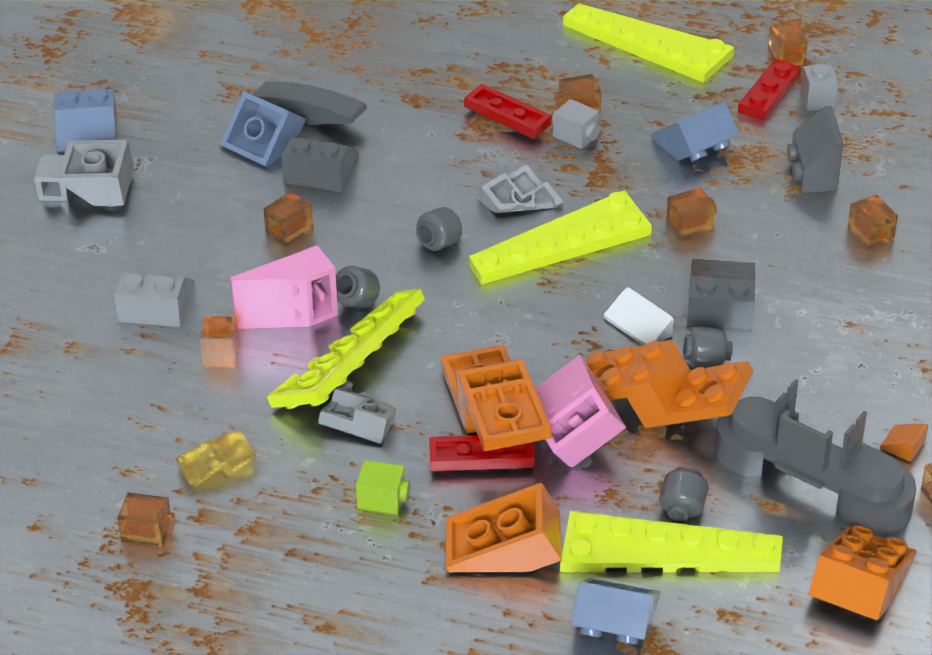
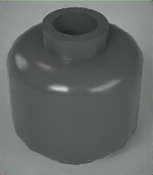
[416,207,462,251]
[336,265,380,309]
[683,326,733,369]
[659,466,709,521]

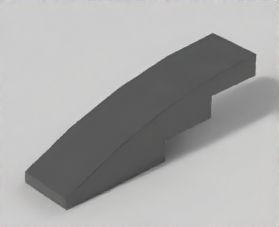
[252,81,367,125]

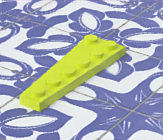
[563,3,734,83]
[469,190,652,285]
[266,288,425,409]
[560,511,783,573]

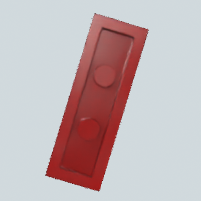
[738,58,801,121]
[464,84,552,139]
[429,435,534,471]

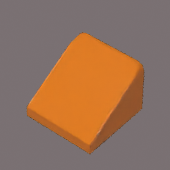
[880,423,928,462]

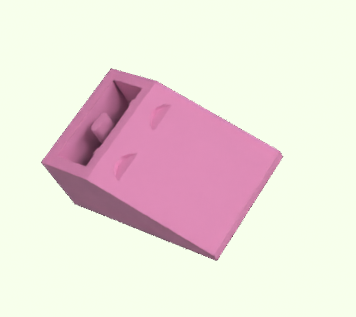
[230,245,338,329]
[535,355,626,468]

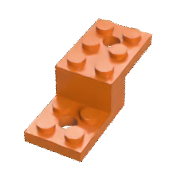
[586,340,753,428]
[440,344,552,452]

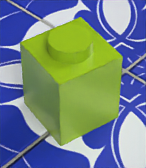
[356,460,411,515]

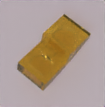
[175,432,257,488]

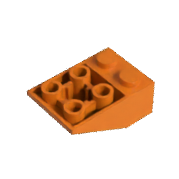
[808,525,917,621]

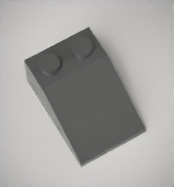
[687,259,755,331]

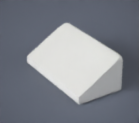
[604,287,674,345]

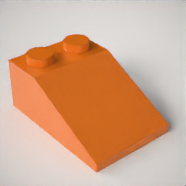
[445,483,562,572]

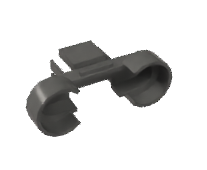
[715,379,916,536]

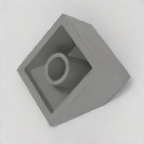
[57,139,134,207]
[114,272,195,327]

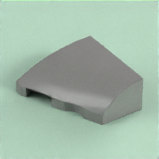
[477,164,563,213]
[318,380,397,444]

